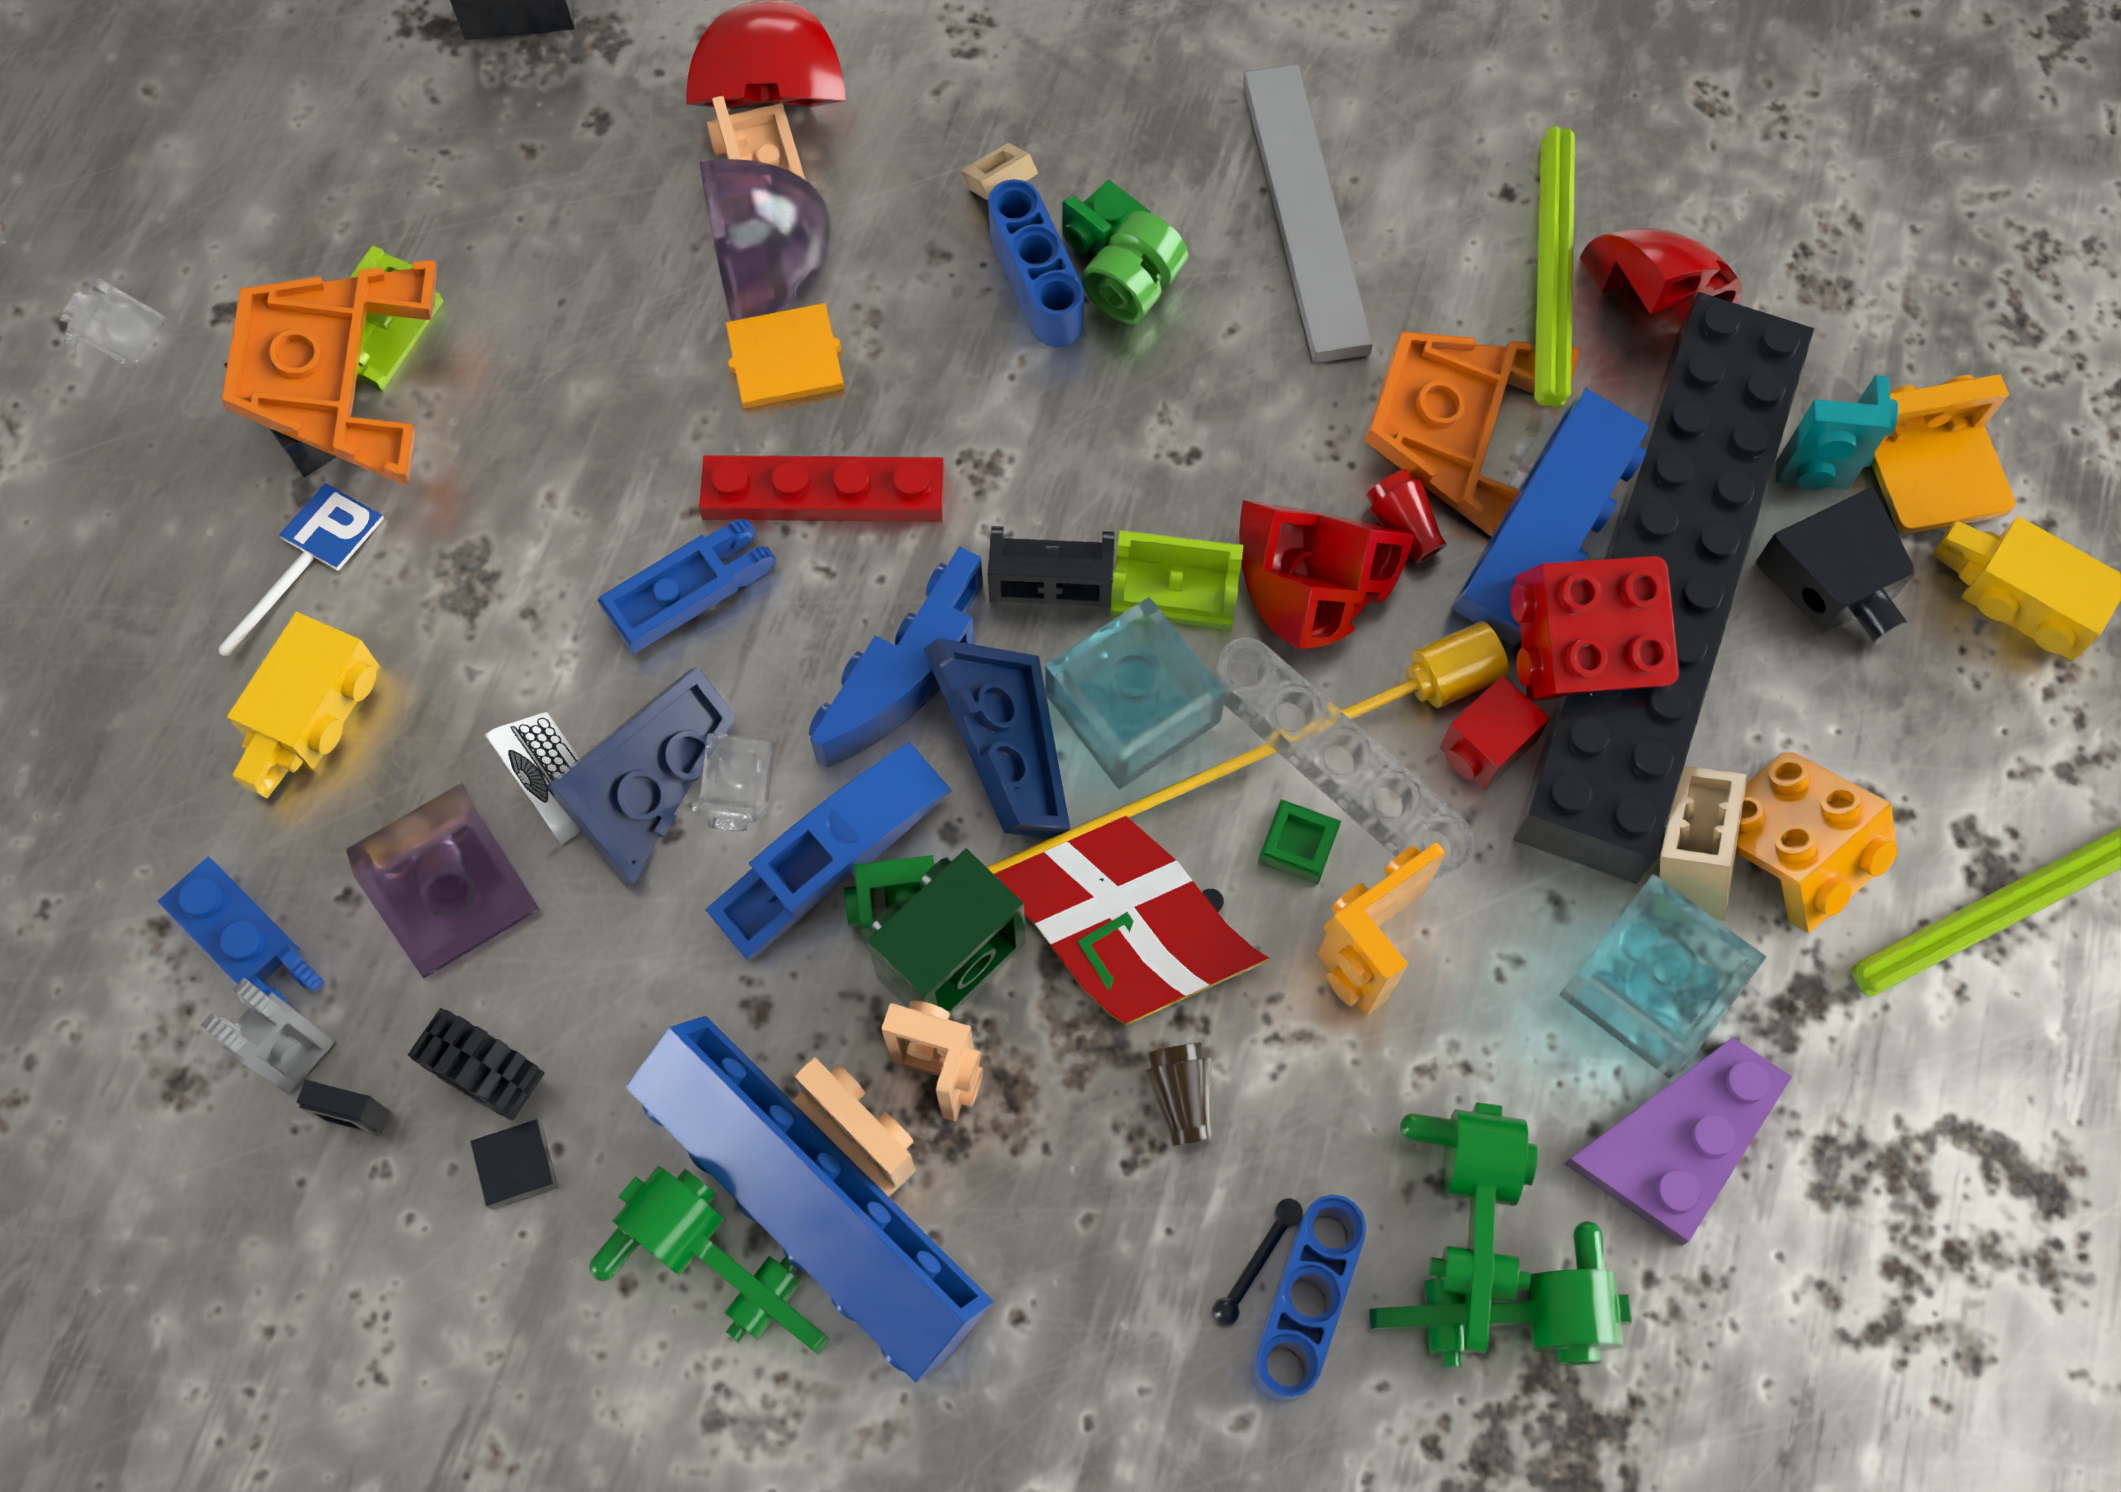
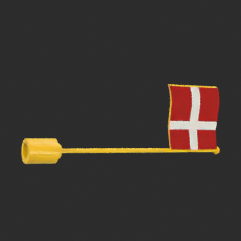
[987,621,1509,1026]

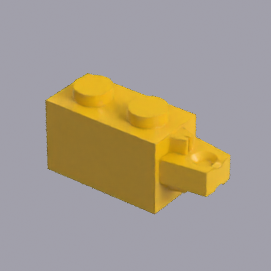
[1932,516,2121,661]
[227,611,380,799]

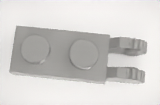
[201,978,335,1095]

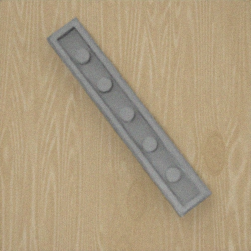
[1243,64,1373,364]

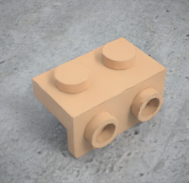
[706,96,811,222]
[882,1001,983,1122]
[792,1057,916,1197]

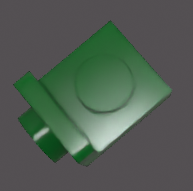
[1062,180,1151,258]
[844,855,935,944]

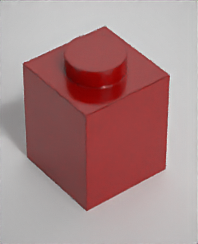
[1440,675,1550,790]

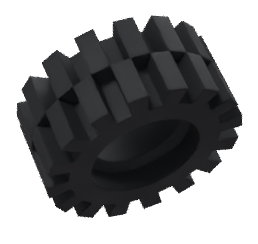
[408,1008,545,1121]

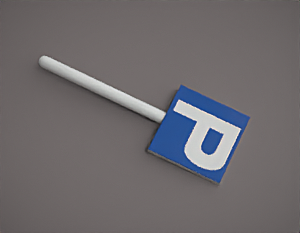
[219,483,384,656]

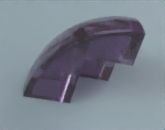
[699,159,830,321]

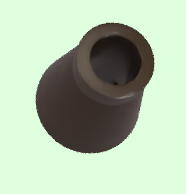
[1145,1042,1213,1146]

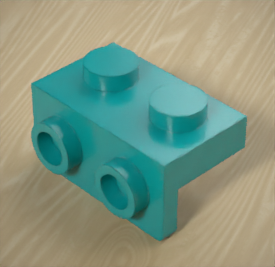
[1776,375,1898,490]

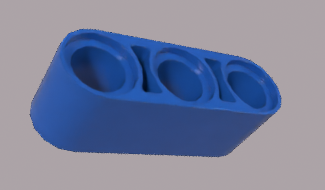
[988,179,1084,347]
[1251,1194,1366,1403]

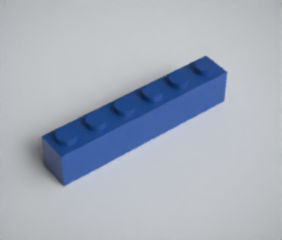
[626,1016,994,1383]

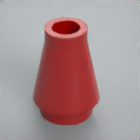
[1366,469,1447,564]

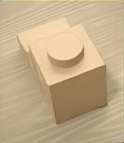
[1657,766,1747,921]

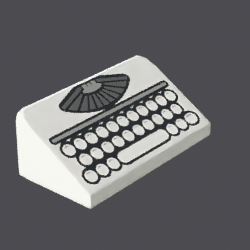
[485,712,581,845]

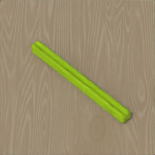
[1534,125,1575,409]
[1851,827,2121,996]

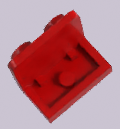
[1510,556,1679,701]

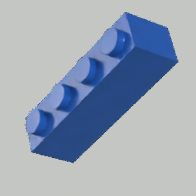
[1450,388,1650,646]

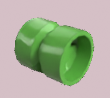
[1081,211,1189,324]

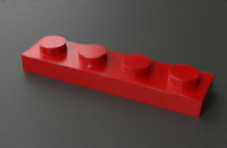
[699,455,945,522]

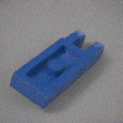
[597,518,776,655]
[157,856,325,1004]

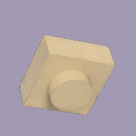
[961,143,1038,200]

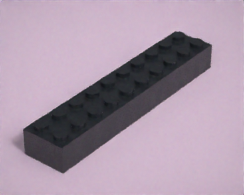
[1513,292,1815,884]

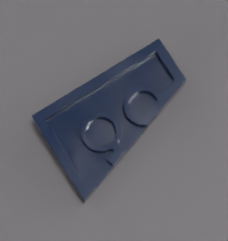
[923,638,1071,838]
[545,666,737,887]

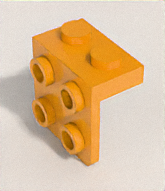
[1871,374,2016,534]
[1736,752,1898,934]
[1317,842,1446,1017]

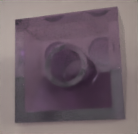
[346,782,540,979]

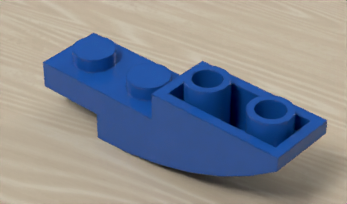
[809,546,983,768]
[705,742,953,961]

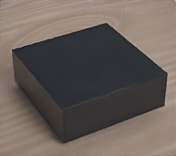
[296,1079,390,1135]
[470,1119,558,1210]

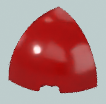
[686,0,845,109]
[1580,228,1742,322]
[1239,500,1415,649]

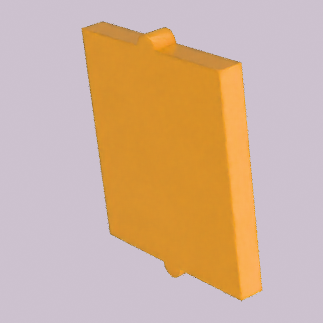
[726,303,845,409]

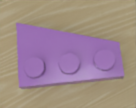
[1565,1037,1792,1246]

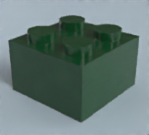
[866,848,1026,1015]

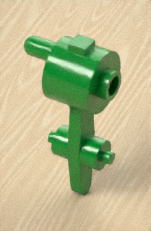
[1400,1102,1538,1353]
[589,1165,830,1355]
[1369,1221,1632,1368]

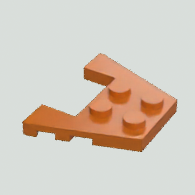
[222,260,438,484]
[1364,331,1581,537]

